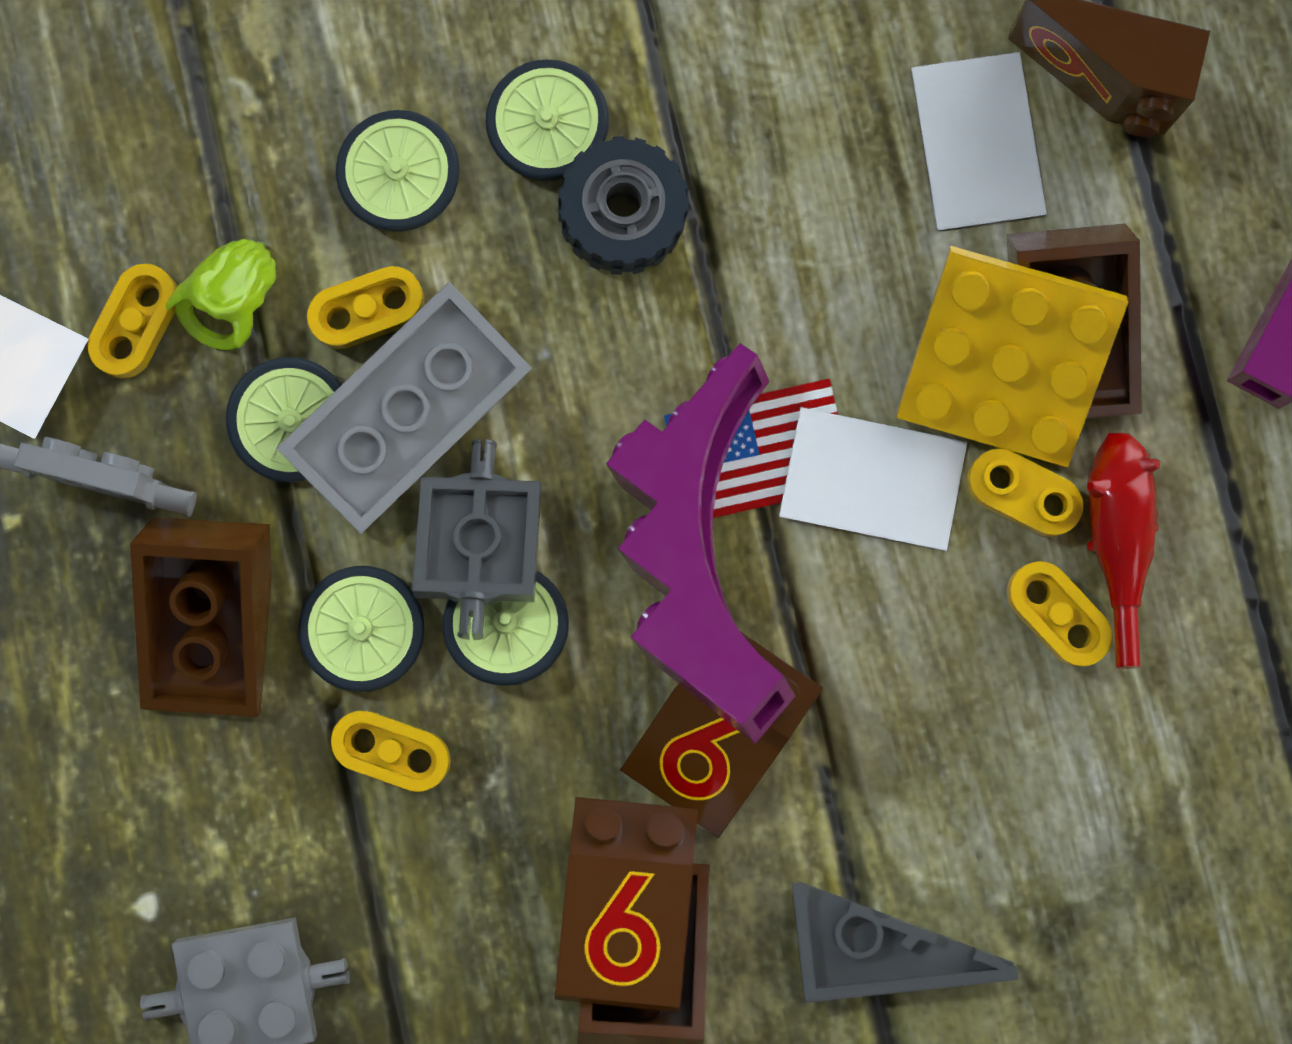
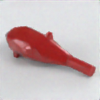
[1087,433,1160,669]

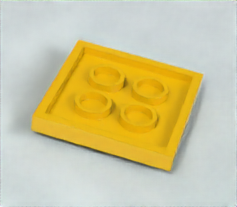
[896,246,1128,467]

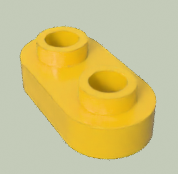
[88,264,177,378]
[307,266,425,349]
[967,449,1083,537]
[1007,561,1112,667]
[331,711,451,792]

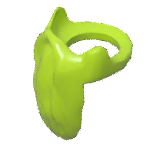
[166,239,276,351]

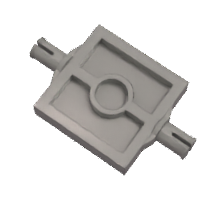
[0,437,197,517]
[140,917,350,1044]

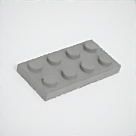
[276,282,532,534]

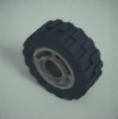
[558,136,689,275]

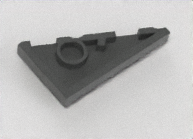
[791,881,1018,1003]

